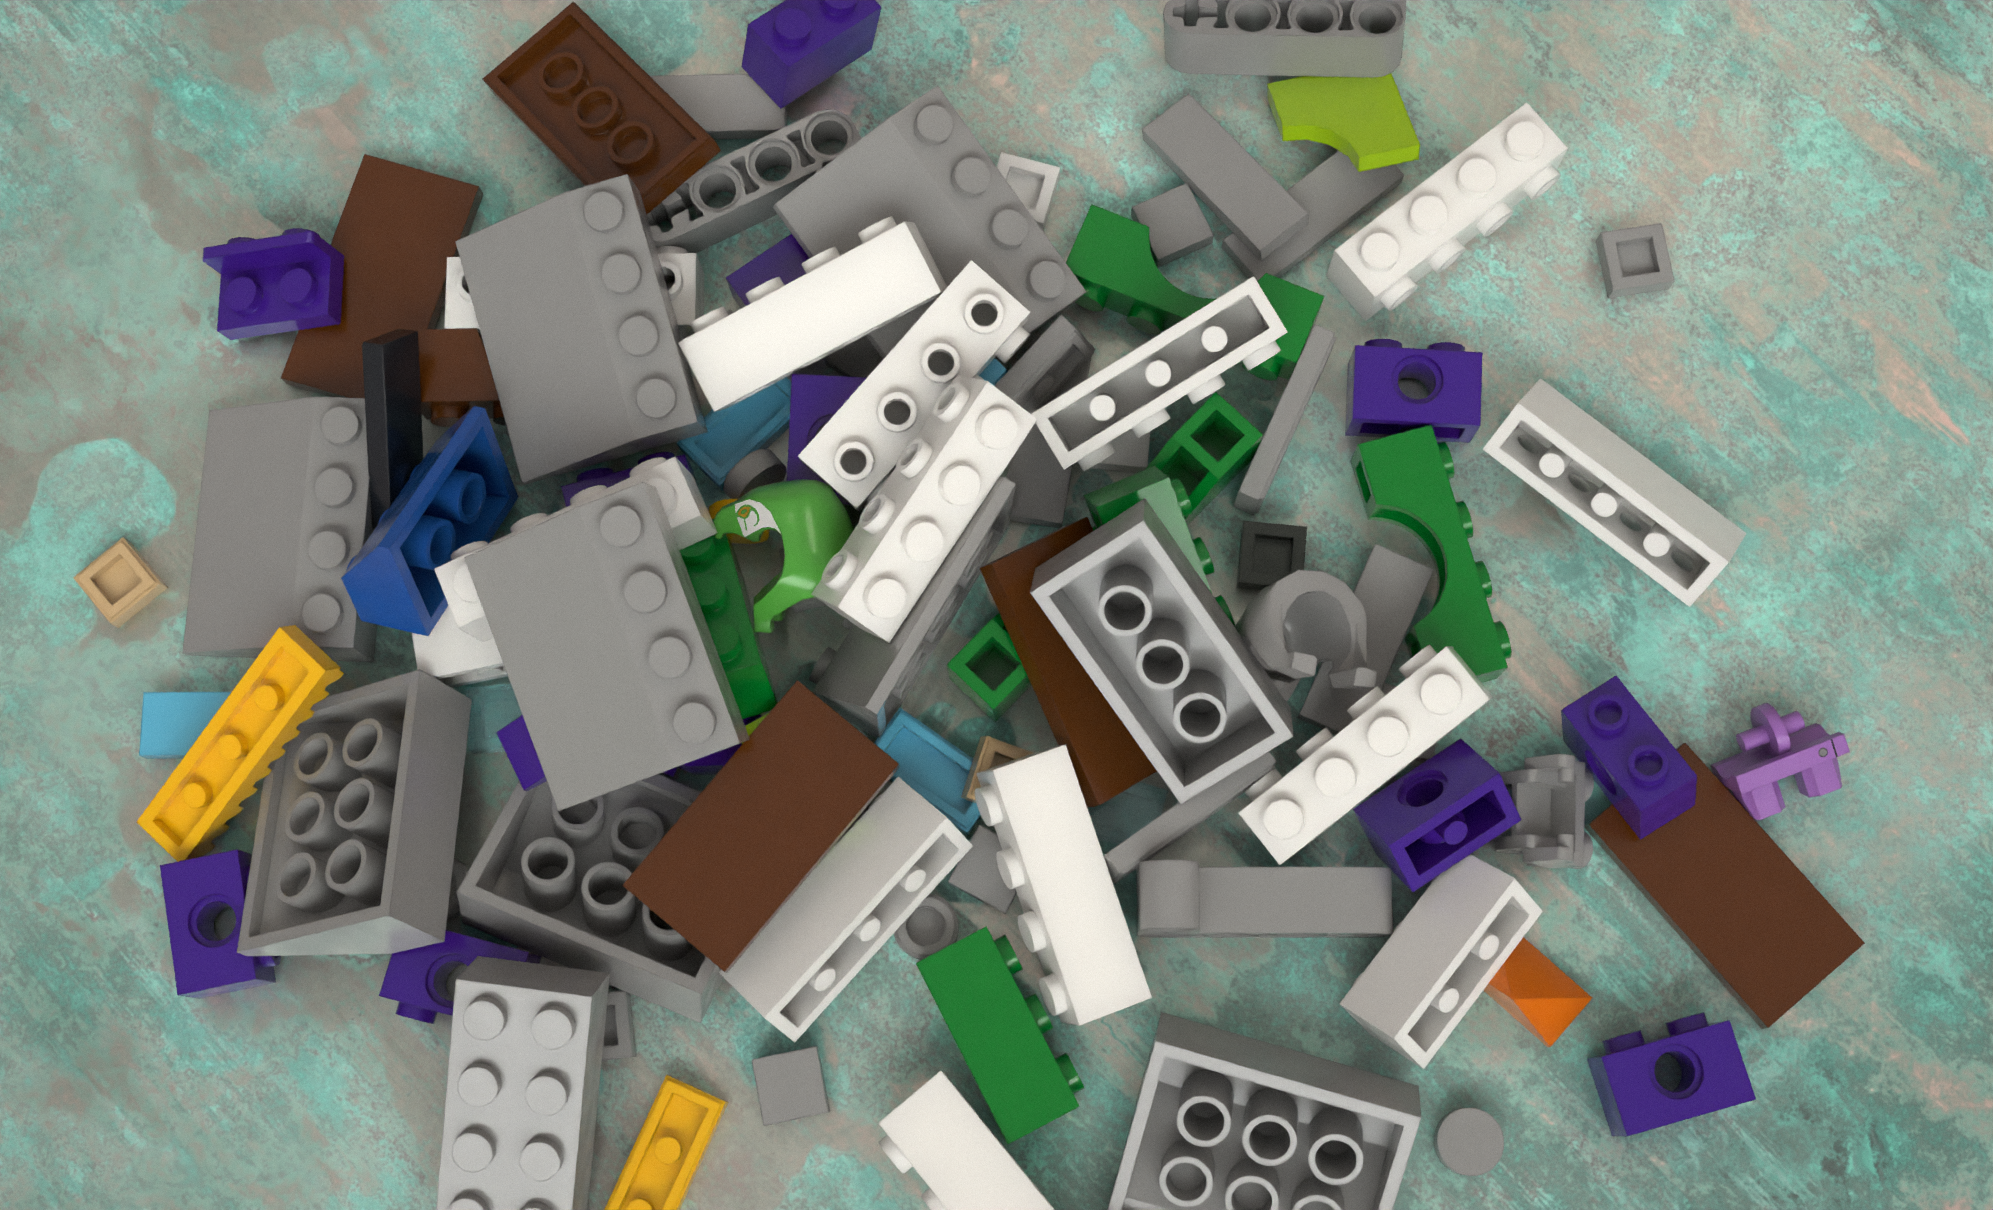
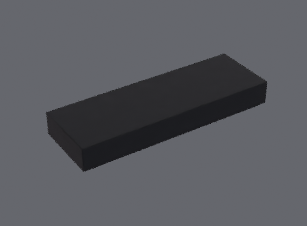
[362,329,424,529]

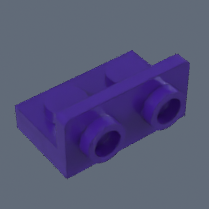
[202,228,344,340]

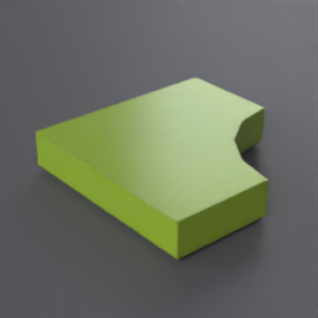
[1267,73,1420,172]

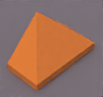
[1483,937,1592,1047]

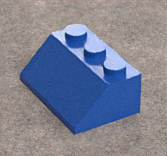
[341,406,518,636]

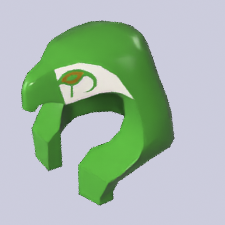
[714,479,854,633]

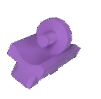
[1710,703,1850,820]

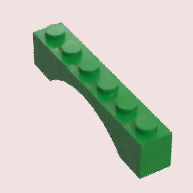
[947,392,1263,722]

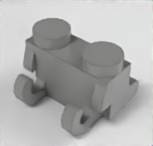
[1495,754,1594,869]

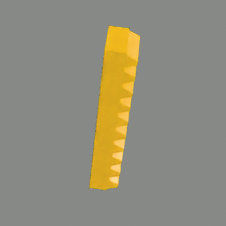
[137,625,344,862]

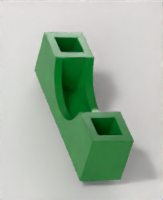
[1066,204,1324,381]
[1350,425,1512,683]

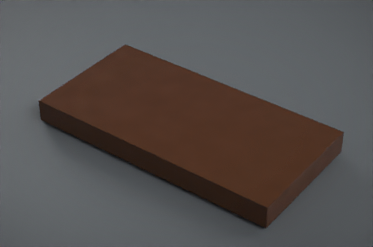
[482,1,721,215]
[281,154,483,398]
[980,517,1157,808]
[622,680,900,973]
[1584,743,1865,1029]

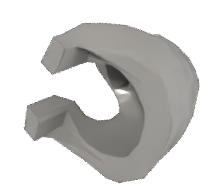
[1235,570,1377,702]

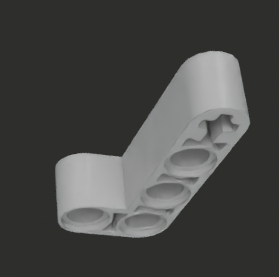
[1163,0,1406,78]
[647,109,861,253]
[1136,860,1393,938]

